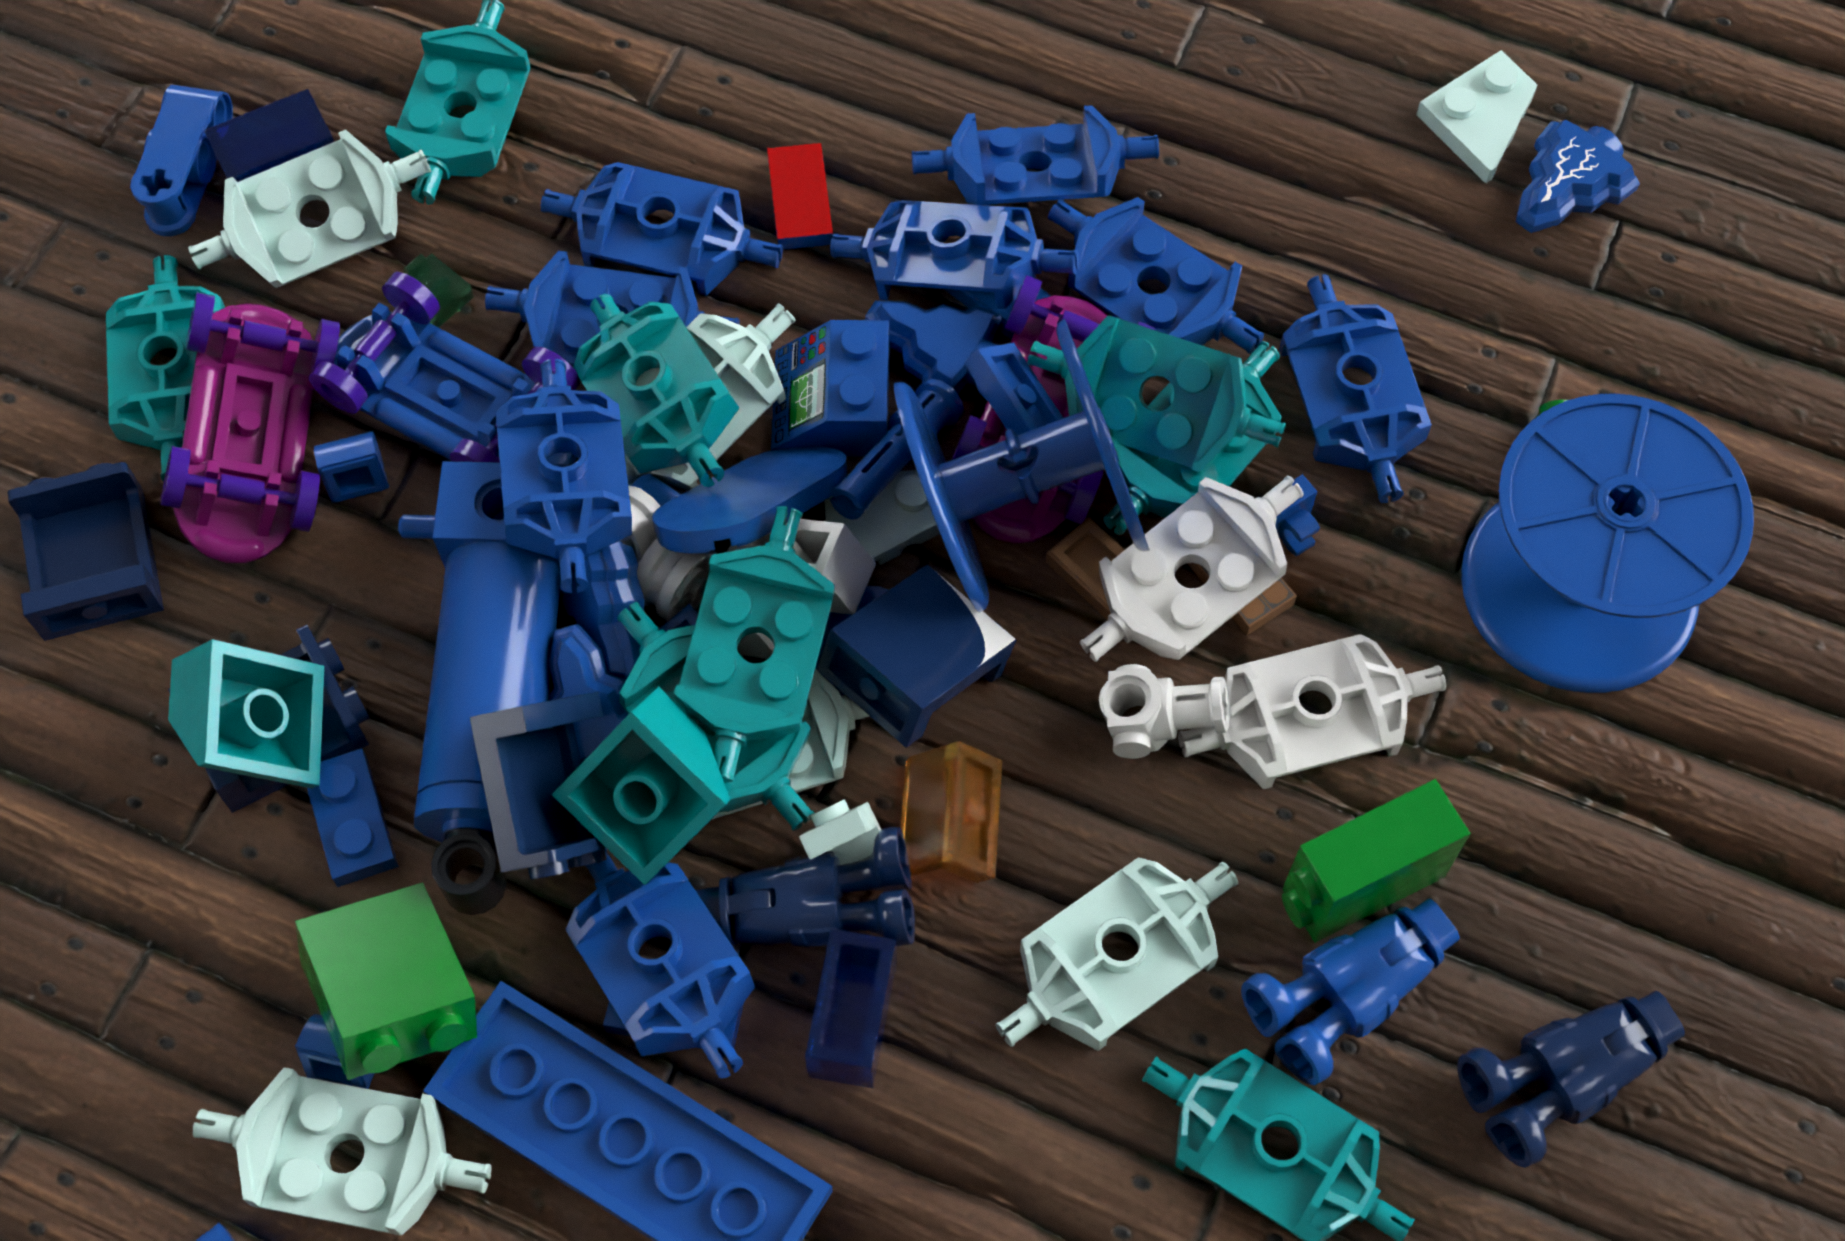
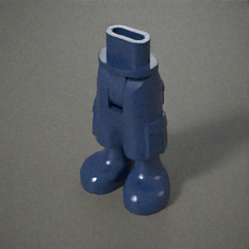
[695,827,915,948]
[1457,991,1685,1168]

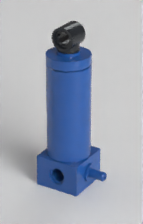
[398,461,565,915]

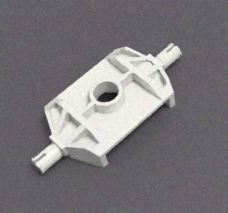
[1080,476,1304,662]
[1178,634,1446,789]

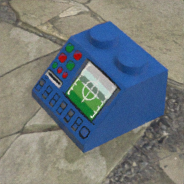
[771,320,890,456]

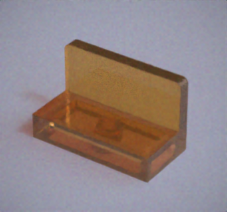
[901,741,1002,883]

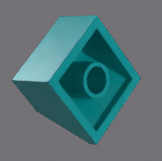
[168,639,324,789]
[552,687,730,885]

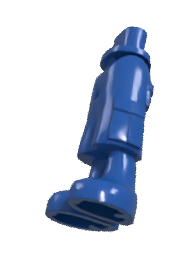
[1241,899,1460,1086]

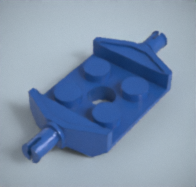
[911,105,1159,205]
[540,162,783,296]
[1048,197,1264,354]
[830,200,1079,309]
[485,251,740,366]
[1279,274,1432,503]
[496,359,632,593]
[565,848,755,1078]

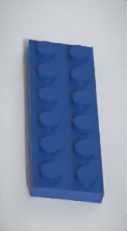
[423,981,833,1241]

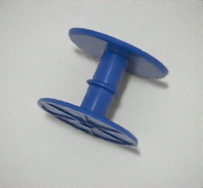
[894,319,1150,613]
[1461,394,1754,693]

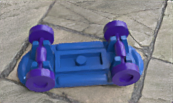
[308,272,580,467]

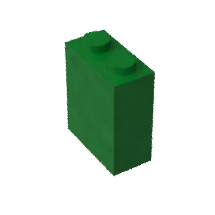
[1282,779,1471,943]
[295,882,477,1080]

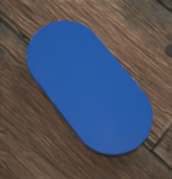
[652,446,848,554]

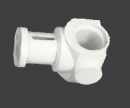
[1099,664,1230,759]

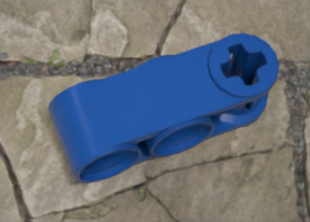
[130,85,233,237]

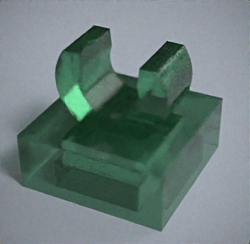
[403,253,474,328]

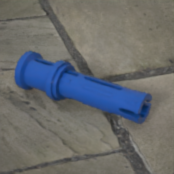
[830,379,964,520]

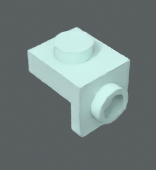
[799,799,881,865]

